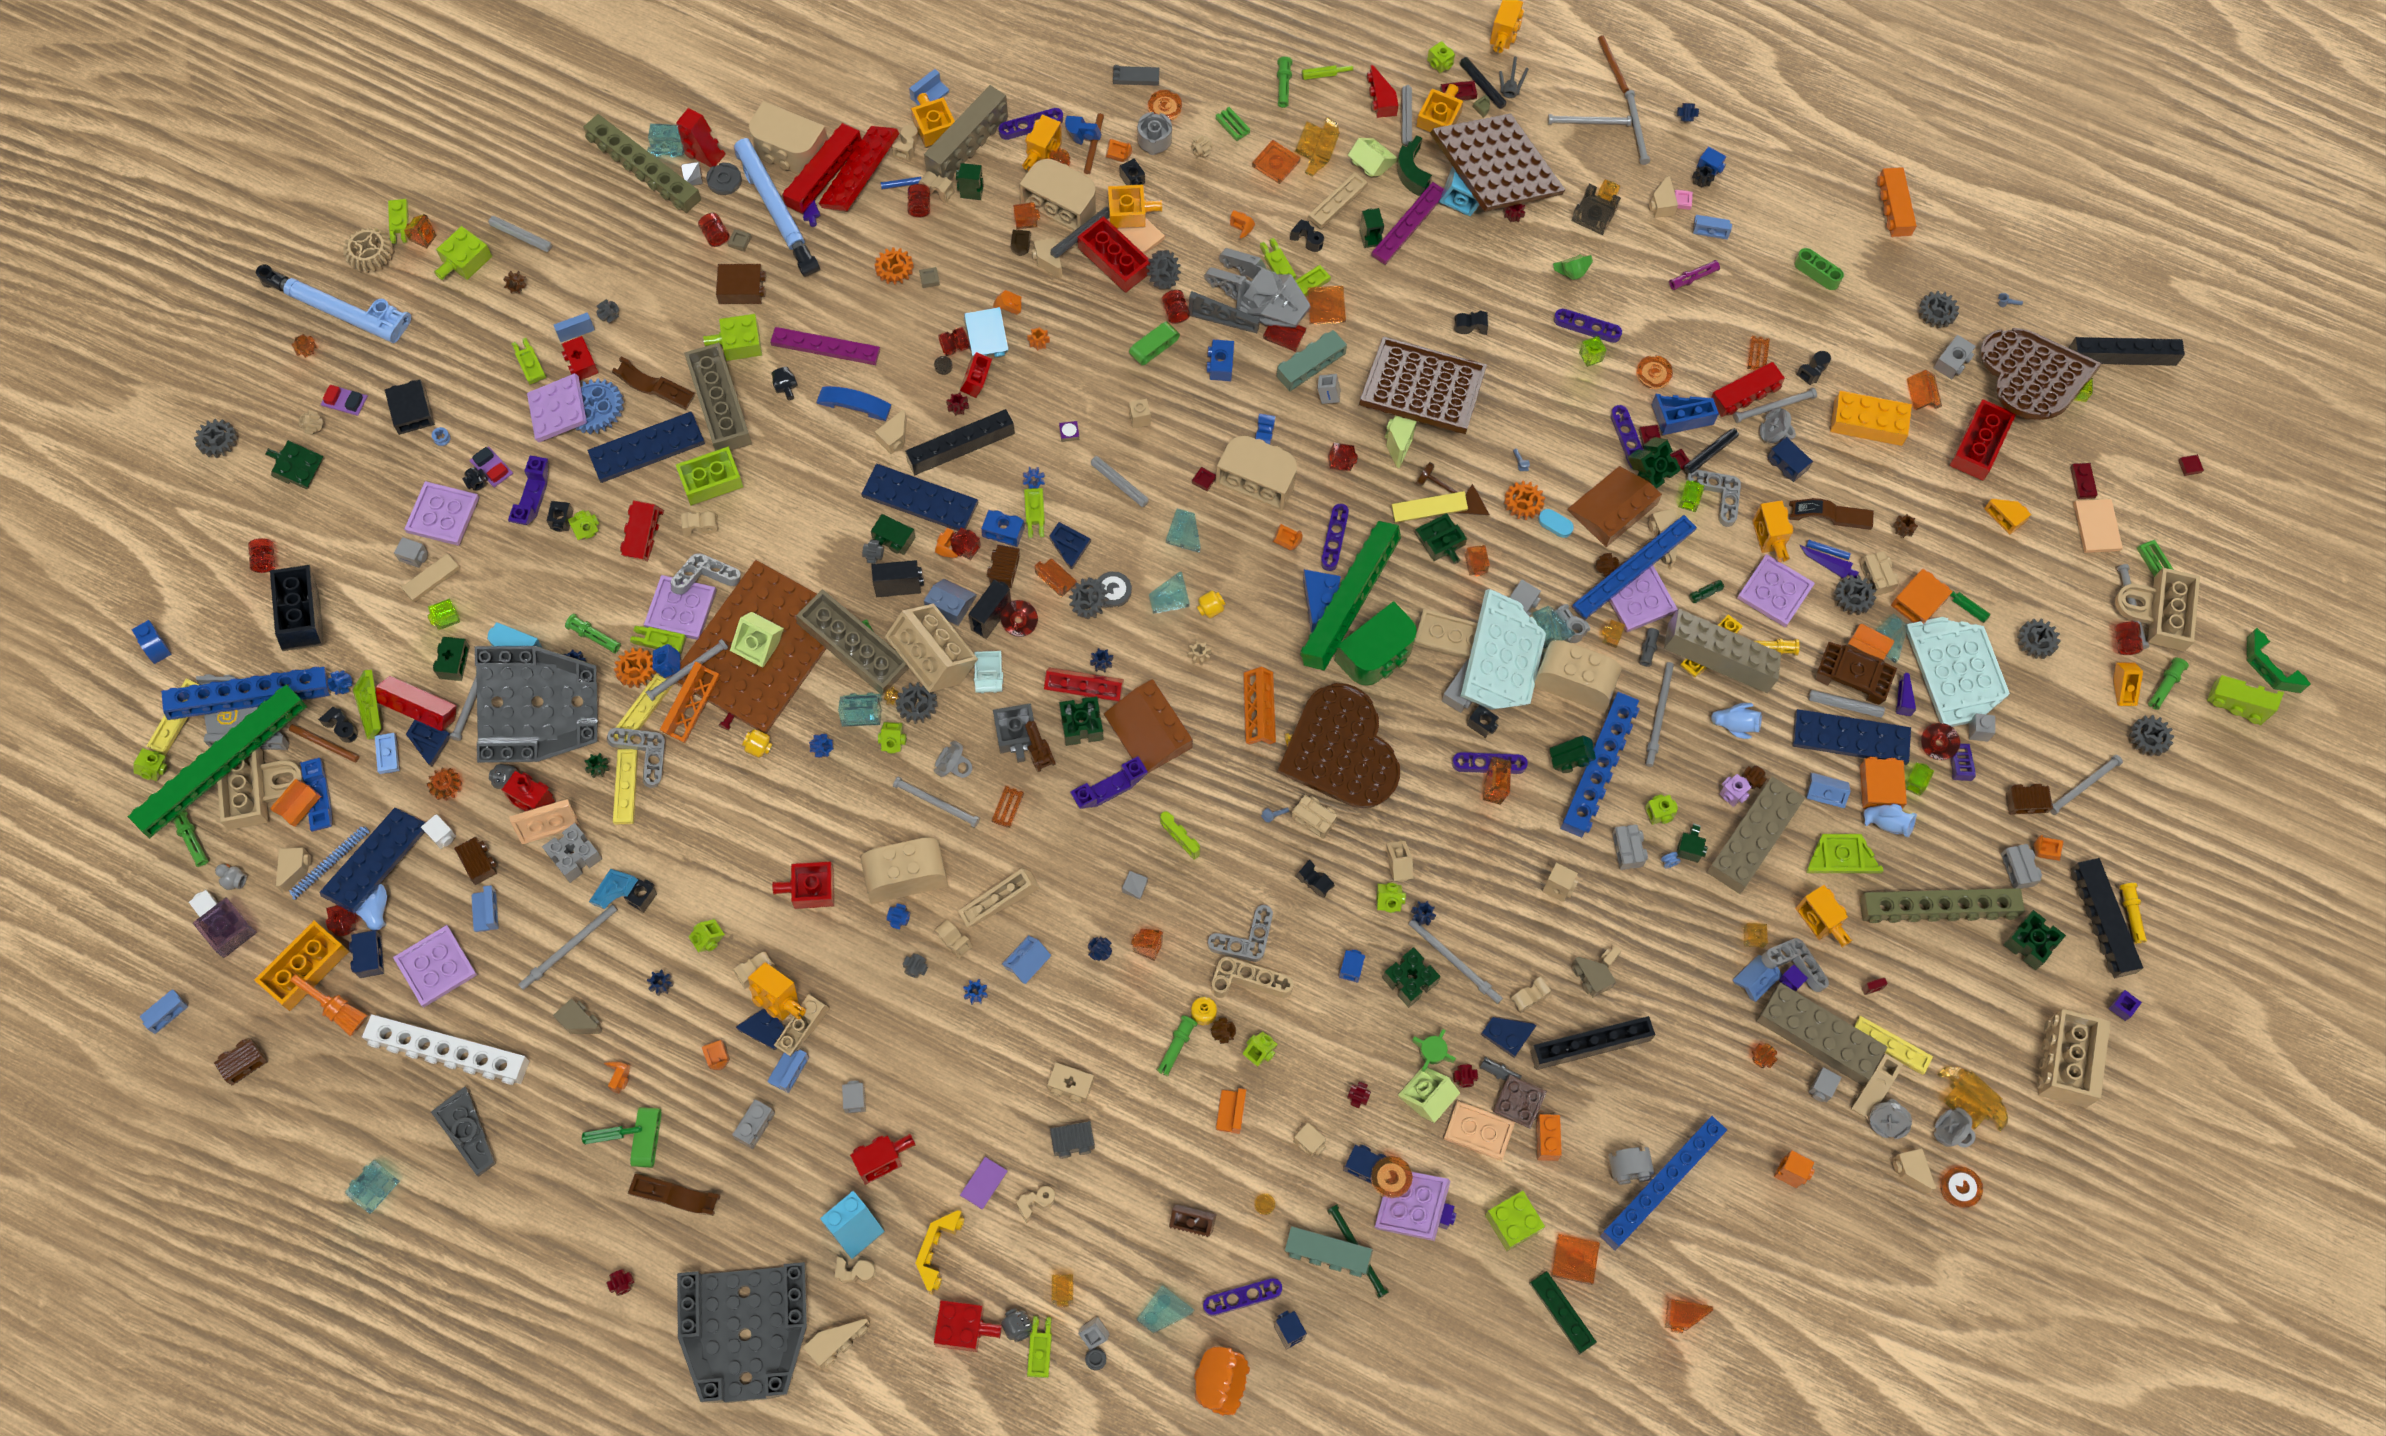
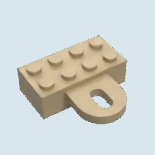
[2115,568,2200,652]
[218,747,304,830]

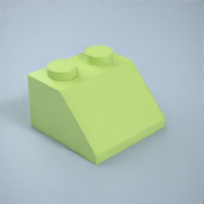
[1348,138,1398,177]
[1385,415,1417,468]
[730,612,784,667]
[1398,1067,1460,1123]

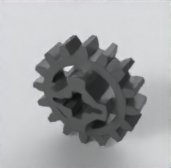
[1147,250,1181,289]
[1919,291,1959,328]
[194,419,238,458]
[1834,575,1877,615]
[1069,577,1109,619]
[2017,619,2061,659]
[895,682,938,724]
[2129,715,2174,757]

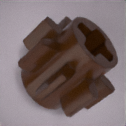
[503,271,527,294]
[1893,514,1918,538]
[1596,553,1619,577]
[1741,766,1767,789]
[1211,1018,1236,1044]

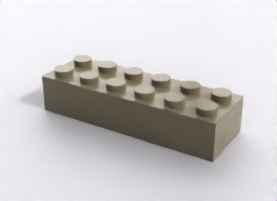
[924,85,1008,180]
[684,343,752,451]
[796,589,908,696]
[1664,609,1781,693]
[1707,776,1805,894]
[1756,983,1888,1086]

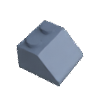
[924,579,977,626]

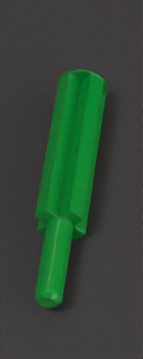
[1949,588,1991,623]
[582,1126,642,1145]

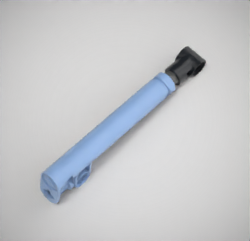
[734,138,821,277]
[256,264,411,343]

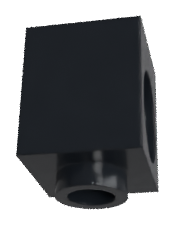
[1119,158,1145,185]
[546,501,574,532]
[1467,705,1499,738]
[624,878,657,913]

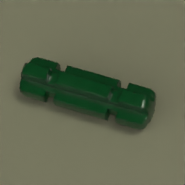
[1689,580,1724,603]

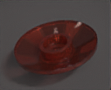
[1000,600,1038,637]
[1921,723,1960,760]

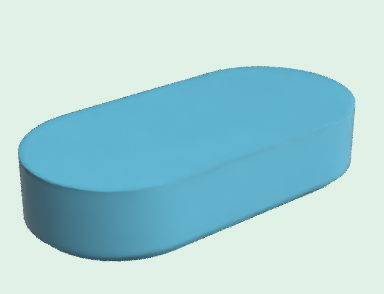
[1538,509,1574,538]

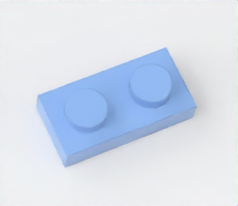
[375,733,399,774]

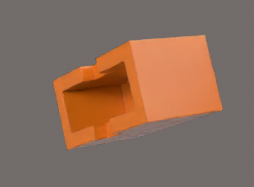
[1536,1114,1562,1161]
[1774,1150,1815,1188]

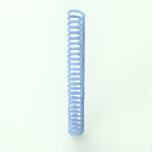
[289,827,370,900]

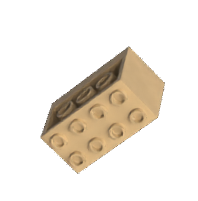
[885,604,978,693]
[2037,1009,2111,1108]

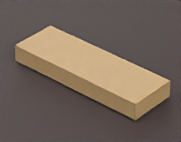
[401,553,460,602]

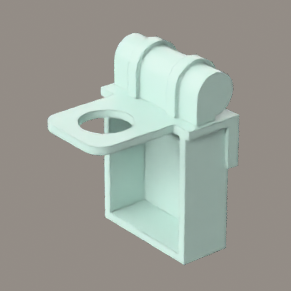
[974,651,1003,694]

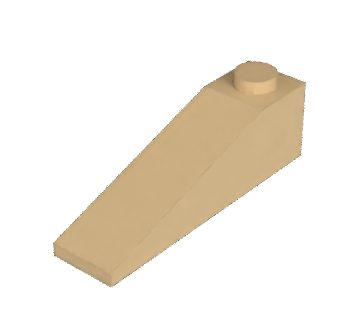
[958,868,1040,928]

